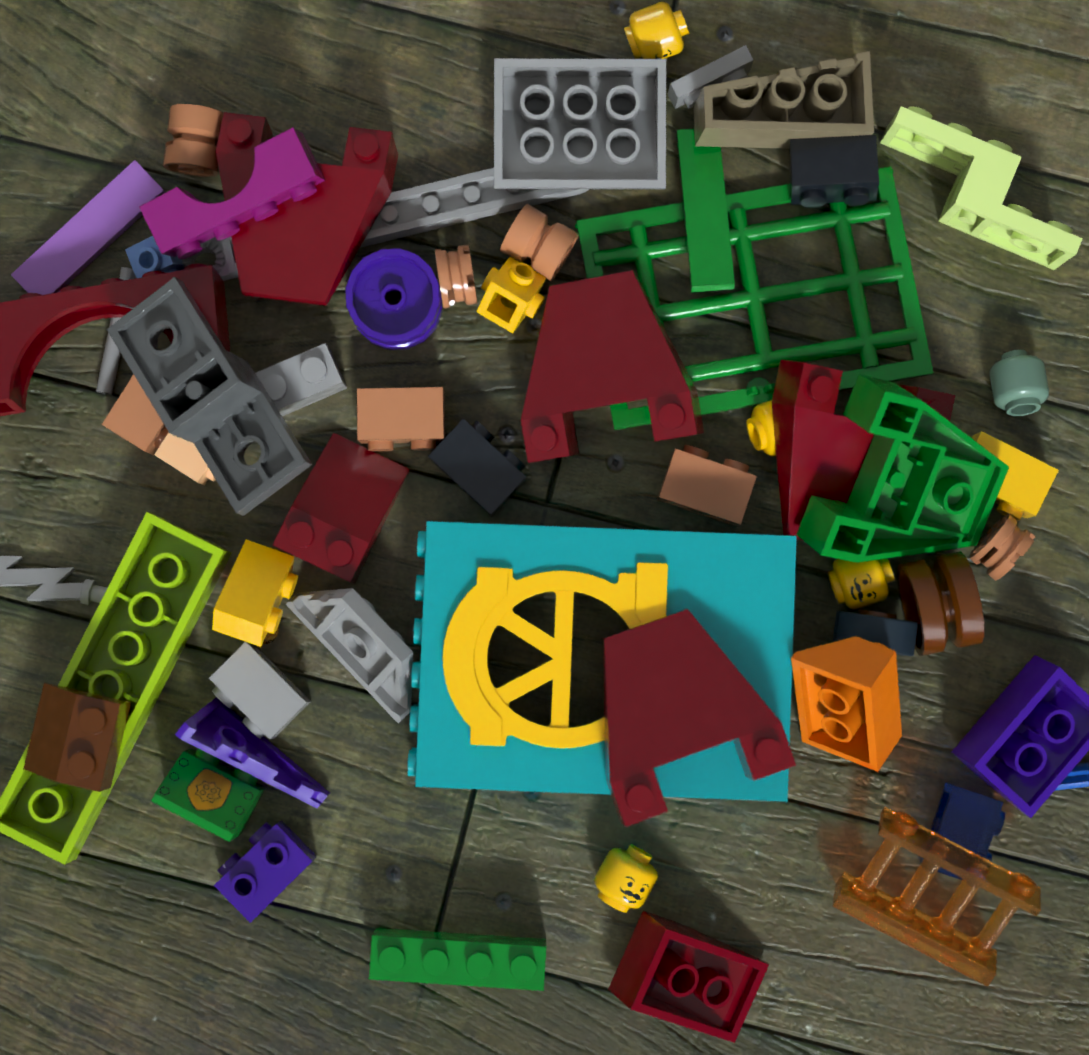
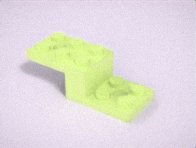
[880,106,1083,270]

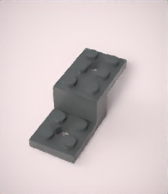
[107,277,312,516]

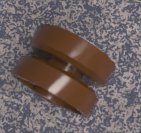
[897,551,984,656]

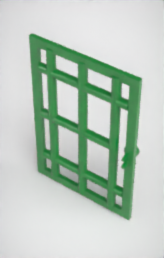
[575,166,934,430]

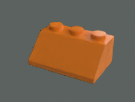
[791,636,902,772]

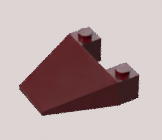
[216,112,398,306]
[521,270,704,463]
[772,360,956,540]
[603,609,797,827]

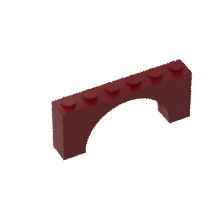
[0,263,230,416]

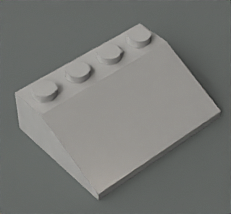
[494,58,666,189]

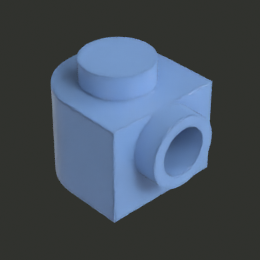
[125,236,184,278]

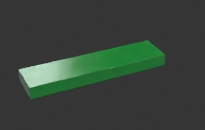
[676,129,735,292]

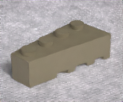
[693,51,874,149]

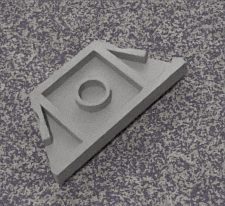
[286,588,413,723]

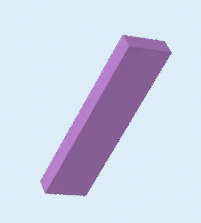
[11,160,166,295]

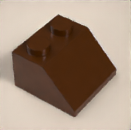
[23,683,131,792]

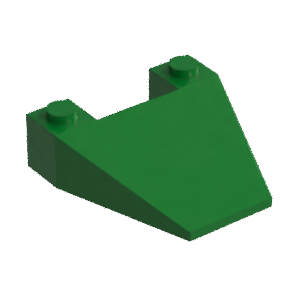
[796,374,1009,563]

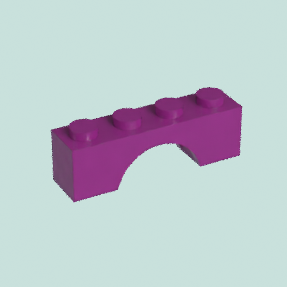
[139,127,326,260]

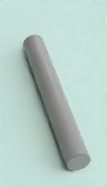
[96,267,136,395]

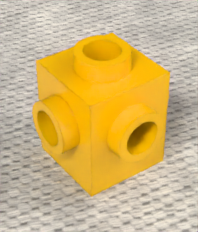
[476,257,546,333]

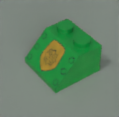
[151,748,266,842]

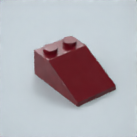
[273,433,410,584]
[608,910,769,1043]

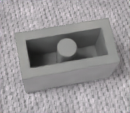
[255,343,347,416]
[209,642,311,740]

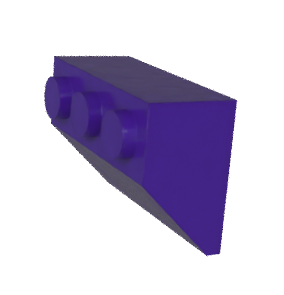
[952,655,1089,819]

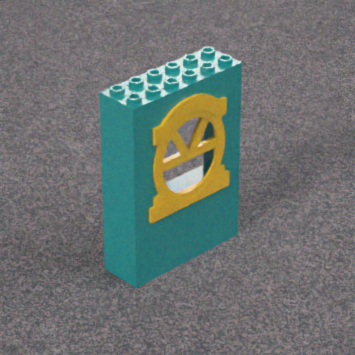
[408,521,797,802]

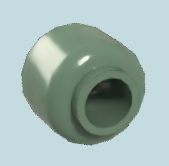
[989,350,1049,416]

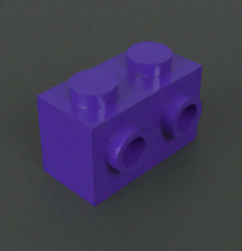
[214,820,317,923]

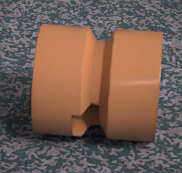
[163,104,224,177]
[500,203,579,281]

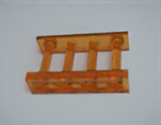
[832,807,1041,987]

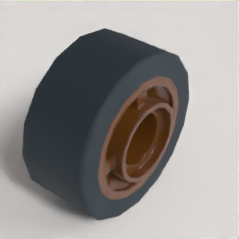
[832,609,918,656]

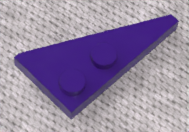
[175,697,330,808]

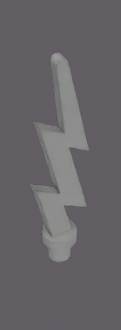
[0,556,108,606]

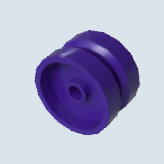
[345,248,443,350]

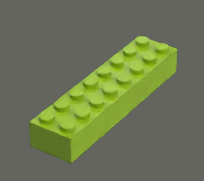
[0,512,232,865]

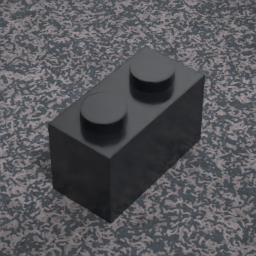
[789,135,879,208]
[428,419,527,517]

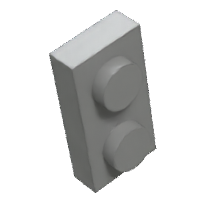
[667,45,753,109]

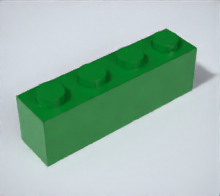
[369,928,547,991]

